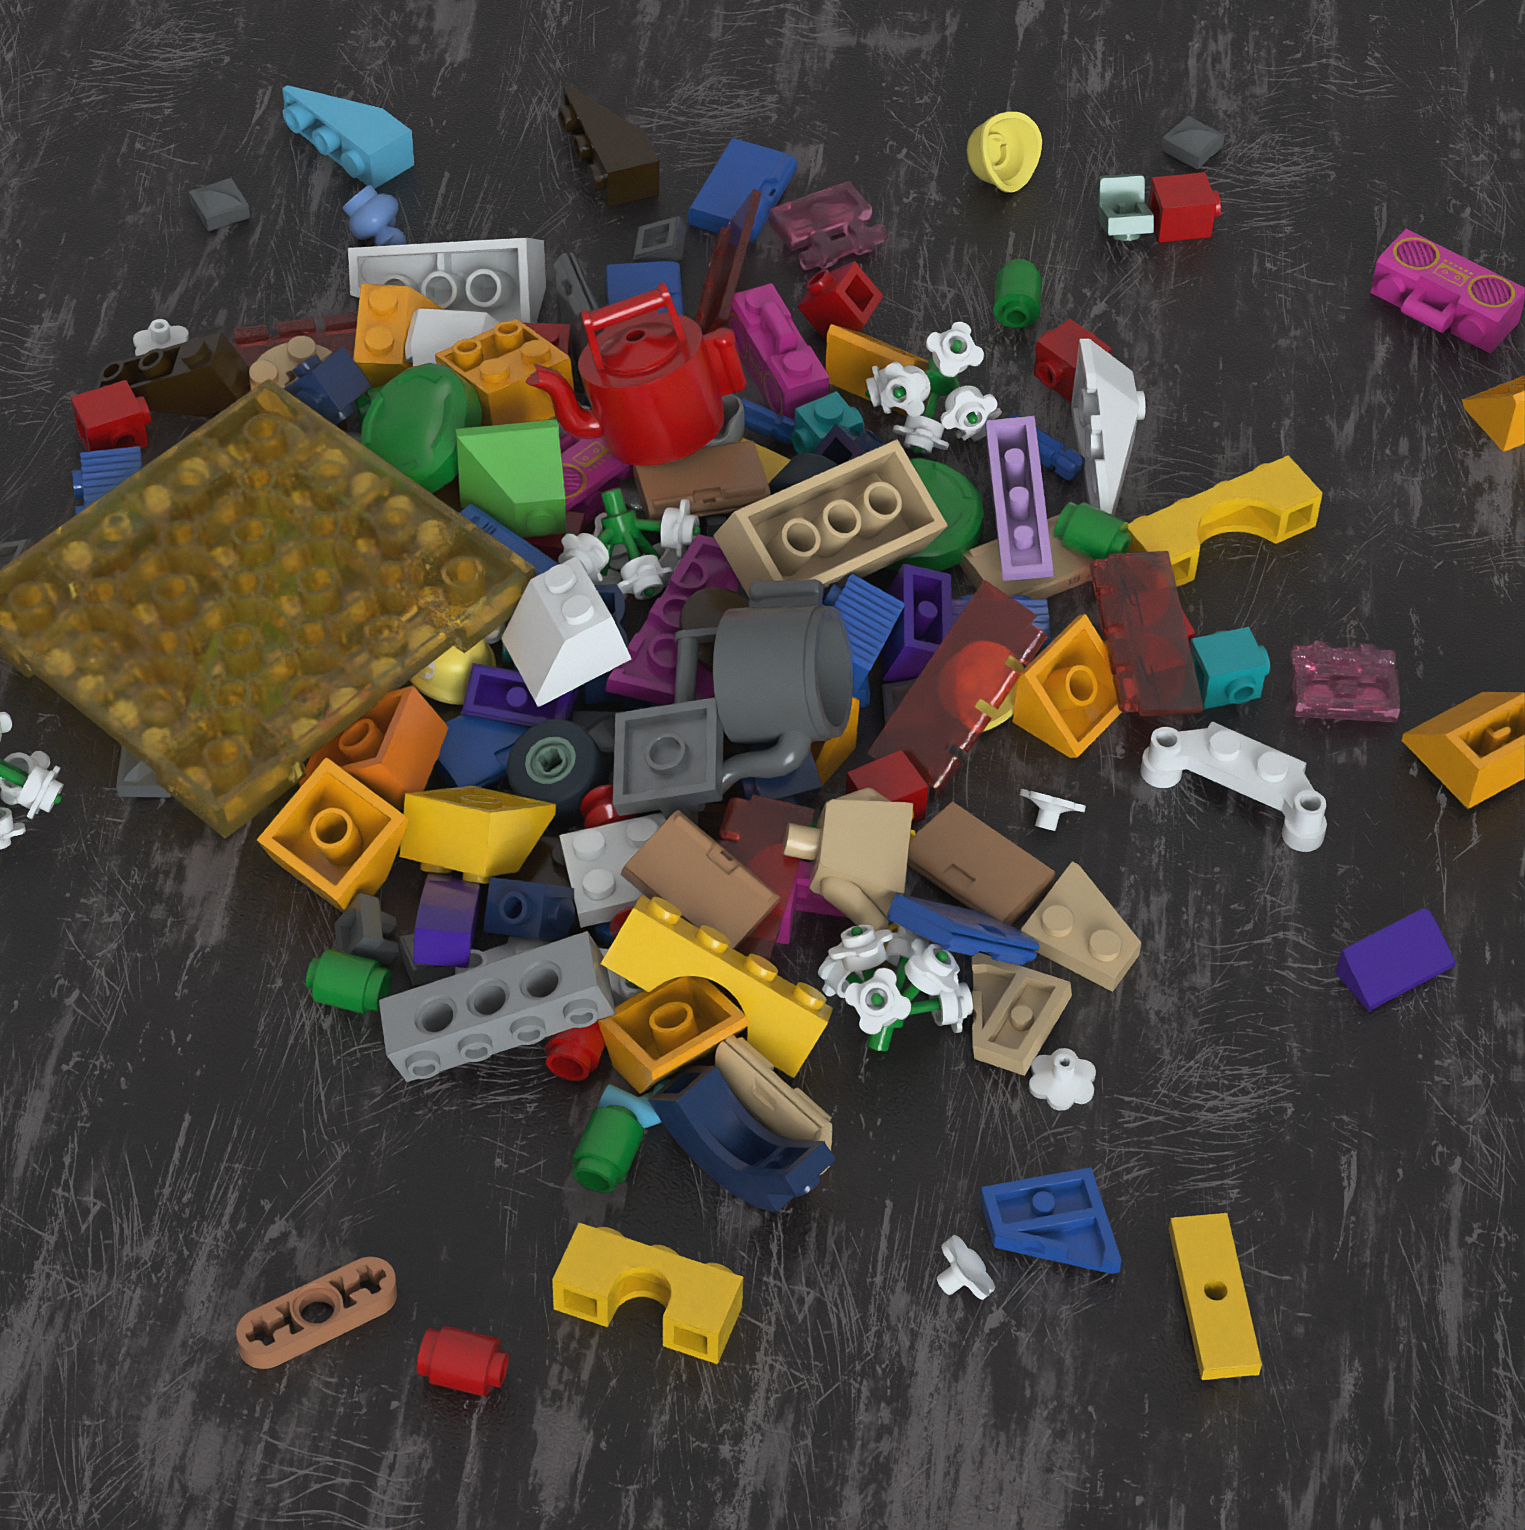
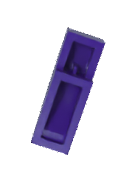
[413,872,483,968]

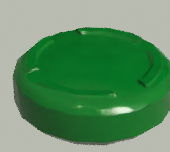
[359,363,482,499]
[885,458,984,572]

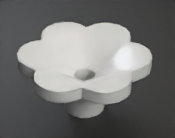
[133,319,189,356]
[1019,789,1086,831]
[1029,1048,1096,1111]
[937,1235,995,1300]

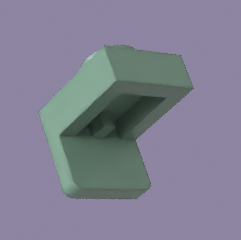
[1098,174,1154,241]

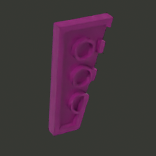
[605,534,739,705]

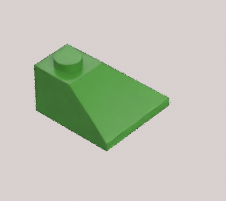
[456,419,566,538]

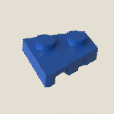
[979,1167,1122,1274]

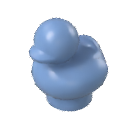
[342,184,407,246]

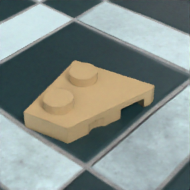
[1020,861,1141,992]
[972,952,1072,1076]

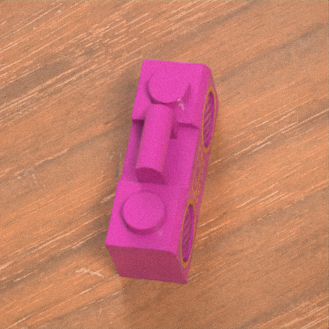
[1370,229,1525,354]
[728,283,829,420]
[559,432,637,525]

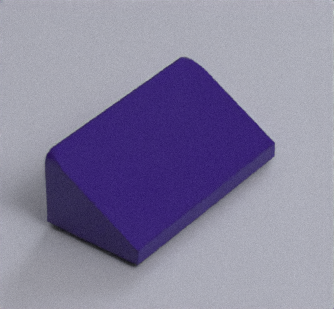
[462,663,579,727]
[1335,907,1456,1011]

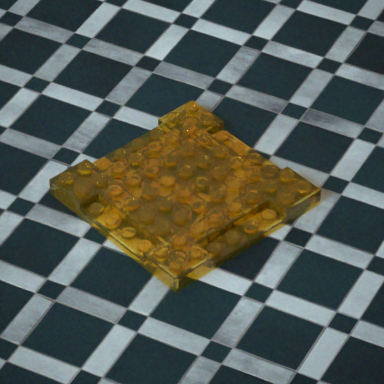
[0,378,536,839]

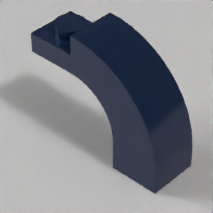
[648,1066,836,1212]

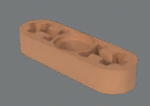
[236,1257,397,1369]

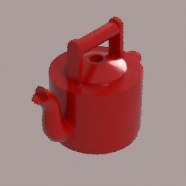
[526,282,747,466]

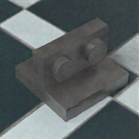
[613,697,723,826]

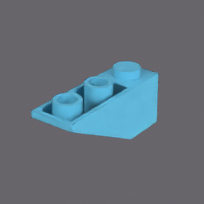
[282,85,414,189]

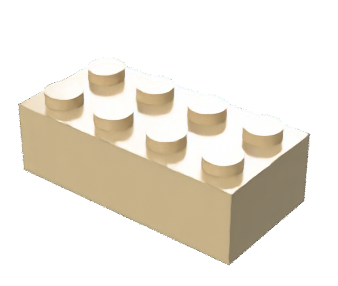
[713,439,948,598]

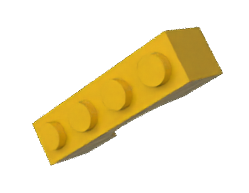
[1122,455,1323,594]
[600,895,833,1078]

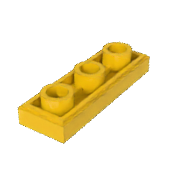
[1168,1213,1262,1380]

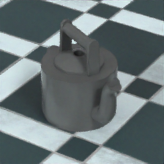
[674,579,853,795]

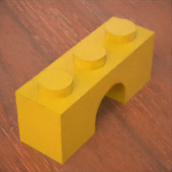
[552,1223,743,1364]

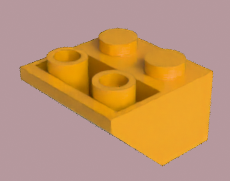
[435,318,575,427]
[1401,692,1525,809]

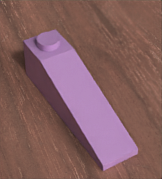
[986,416,1054,581]

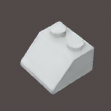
[501,556,631,707]

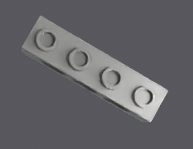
[379,931,616,1082]

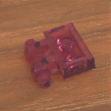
[769,181,888,270]
[1291,641,1400,722]

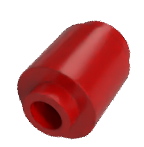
[545,1021,606,1081]
[417,1325,509,1397]

